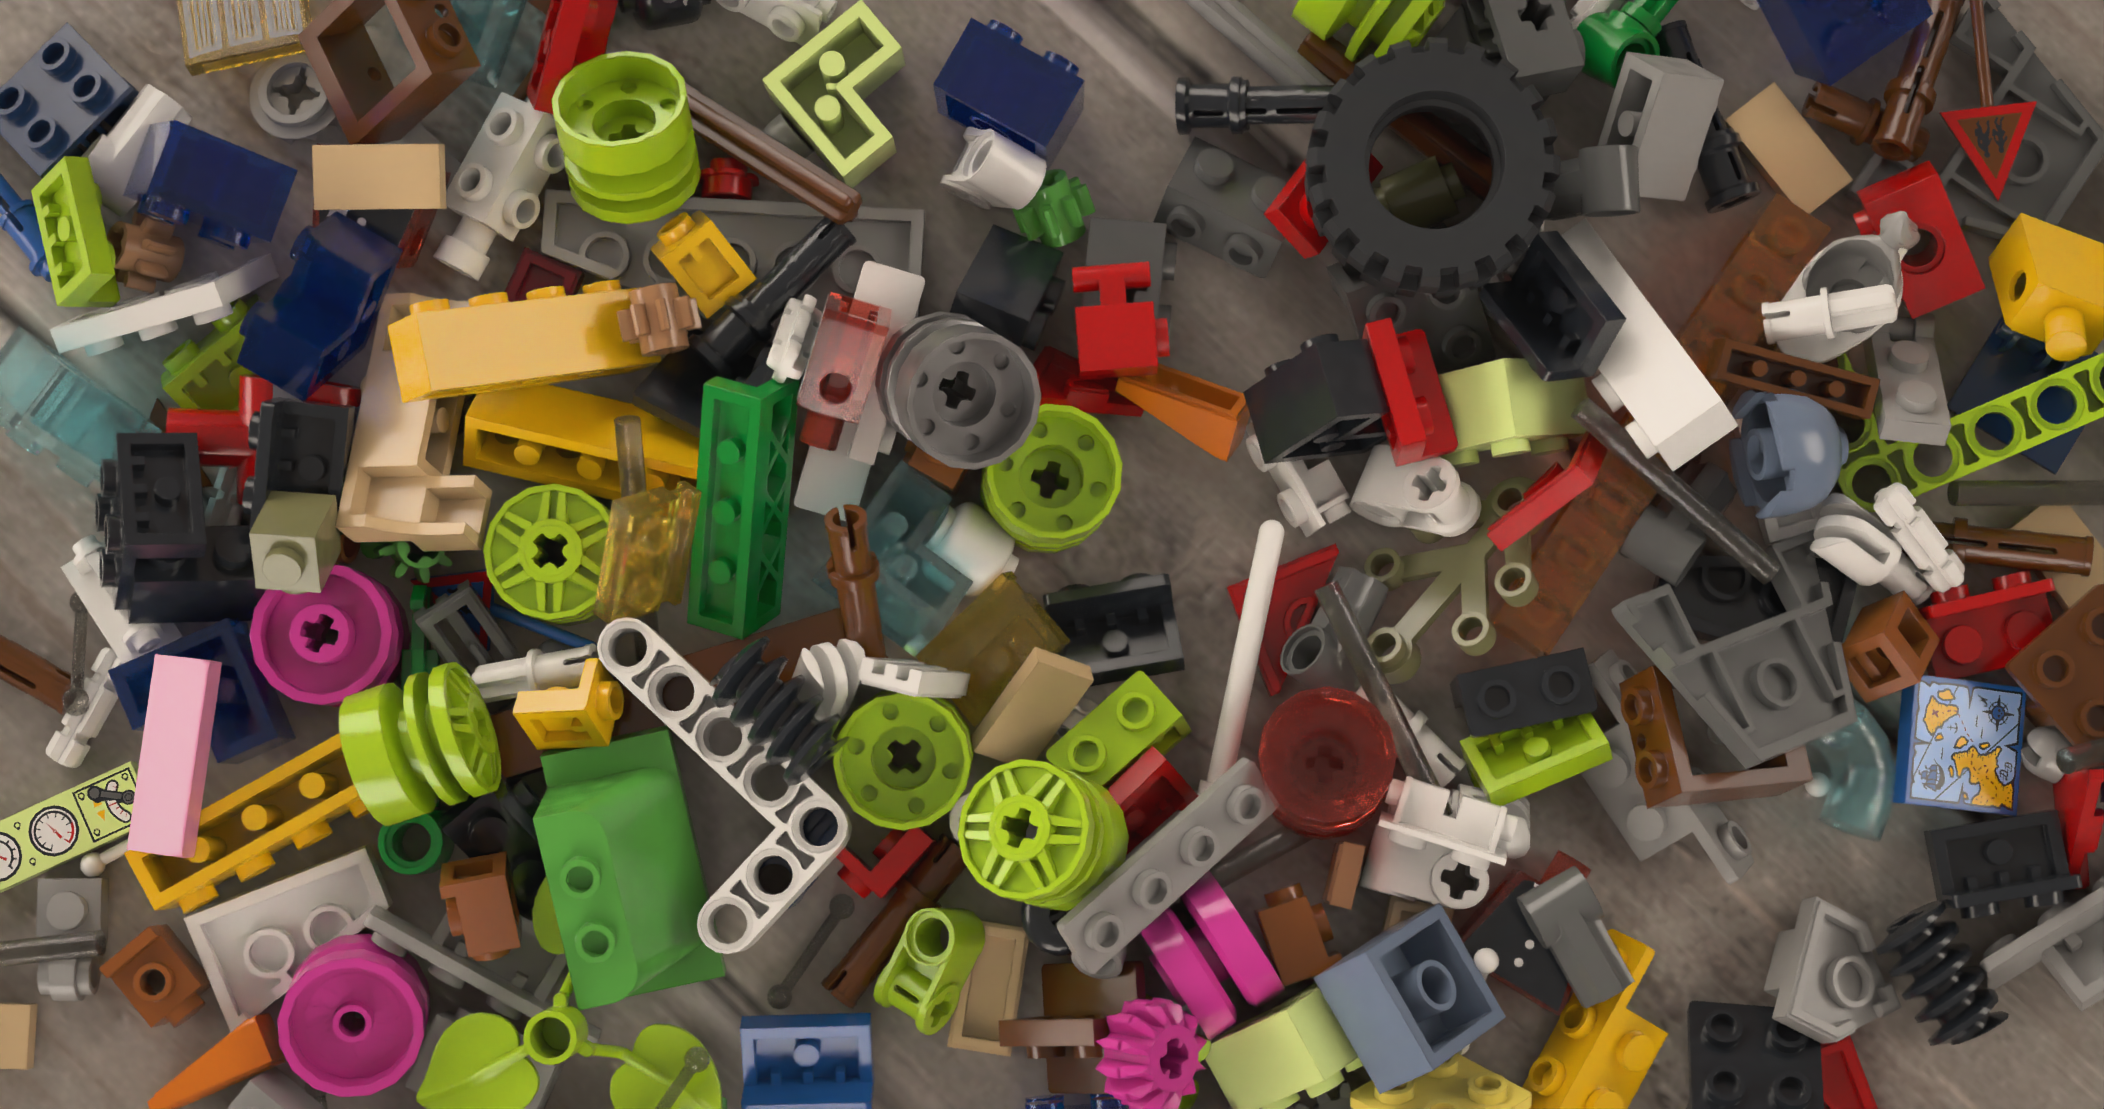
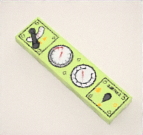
[0,761,139,893]

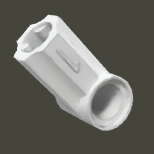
[81,84,193,218]

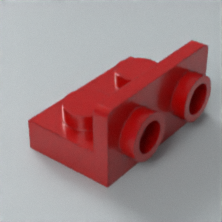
[526,0,618,114]
[1362,317,1458,467]
[1918,570,2056,679]
[1107,746,1198,855]

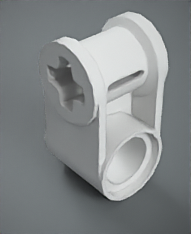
[940,127,1047,210]
[1349,444,1482,537]
[1359,824,1489,910]

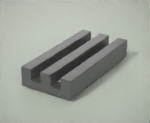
[413,579,523,715]

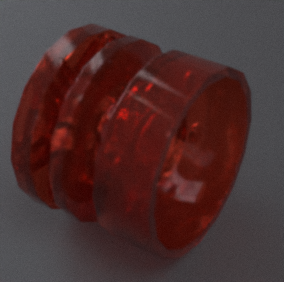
[1256,686,1397,840]

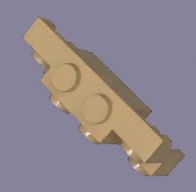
[335,293,510,551]

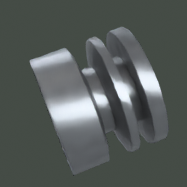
[875,311,1041,470]

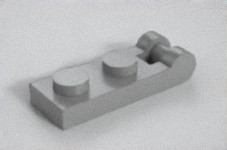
[1863,313,1951,446]

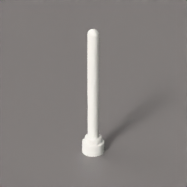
[1195,520,1285,796]

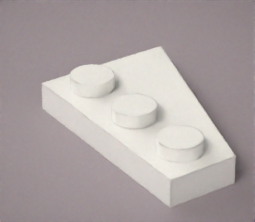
[50,253,280,357]
[183,844,393,1032]

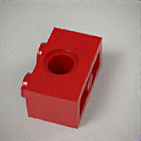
[1852,160,1986,319]

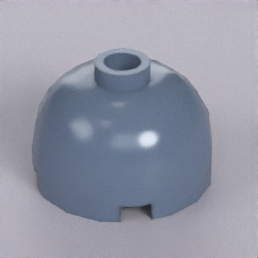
[1729,388,1849,519]

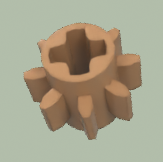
[107,210,185,294]
[617,283,702,357]

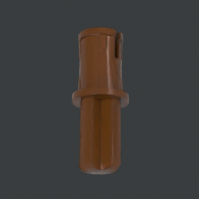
[1802,78,1930,162]

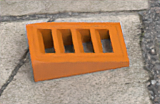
[1115,363,1250,462]
[147,1013,286,1109]

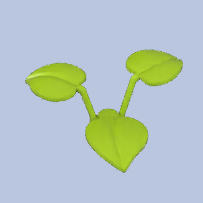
[416,877,722,1109]

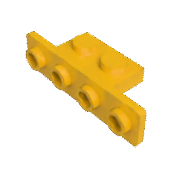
[1522,929,1669,1109]

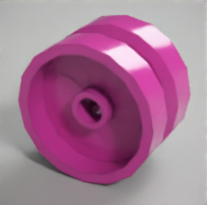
[249,565,411,708]
[1140,871,1286,1040]
[277,934,431,1097]

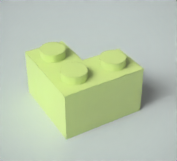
[762,0,905,188]
[1437,358,1592,468]
[1205,982,1363,1109]

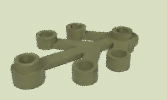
[1364,477,1546,684]

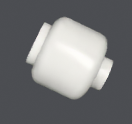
[920,502,1019,597]

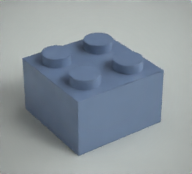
[1313,903,1506,1094]

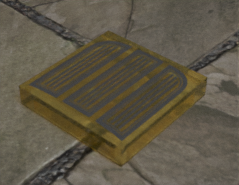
[177,0,312,76]

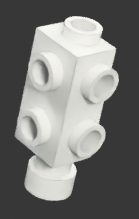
[433,92,565,281]

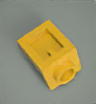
[650,210,757,319]
[512,658,624,750]

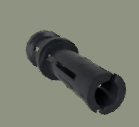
[1655,20,1762,213]
[1175,77,1335,135]
[688,216,857,379]

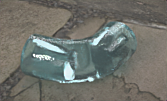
[1808,699,1896,842]

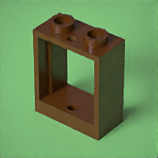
[298,0,481,145]
[1619,665,1813,809]

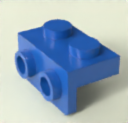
[740,1013,875,1109]

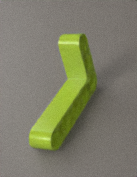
[1836,353,2104,513]

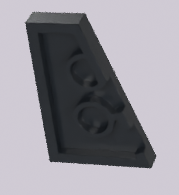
[1652,555,1858,644]

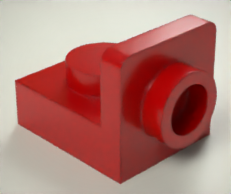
[836,827,937,899]

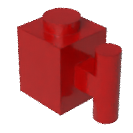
[1072,261,1170,380]

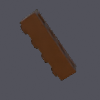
[1705,338,1881,419]

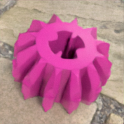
[1095,997,1207,1109]

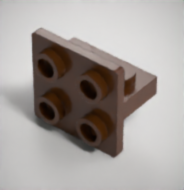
[2005,584,2104,762]
[998,961,1146,1094]

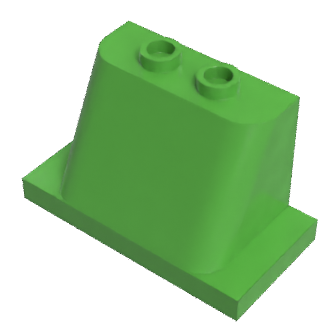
[533,725,726,1011]

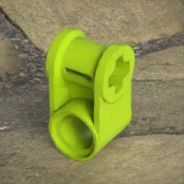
[873,908,985,1036]

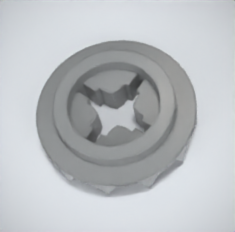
[249,46,338,145]

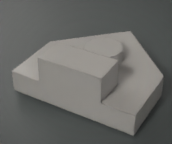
[1764,897,1902,1044]

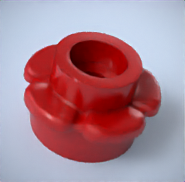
[699,158,759,200]

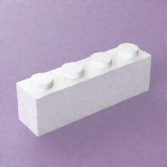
[1561,218,1738,471]

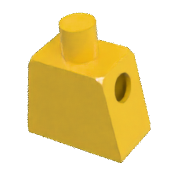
[1988,213,2104,361]

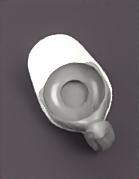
[1777,211,1921,364]

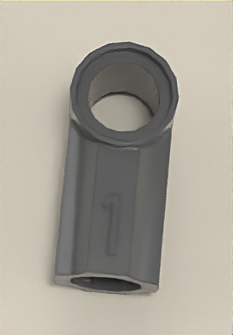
[1545,145,1640,221]
[1620,461,1737,587]
[1280,566,1389,704]
[1516,866,1635,1009]

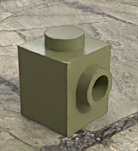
[249,491,341,594]

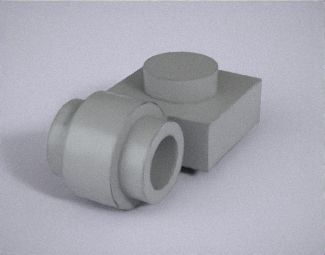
[36,878,109,1001]

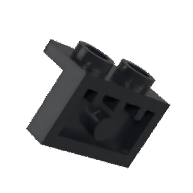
[1449,647,1598,738]
[438,773,546,914]

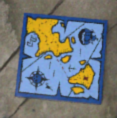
[1893,675,2026,816]

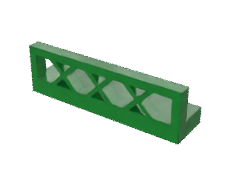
[687,376,800,640]

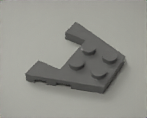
[1845,0,2104,240]
[1611,529,1858,769]

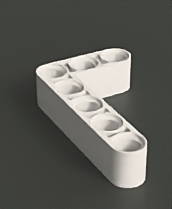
[597,617,852,954]

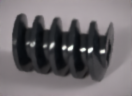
[709,636,849,786]
[1876,900,2009,1046]

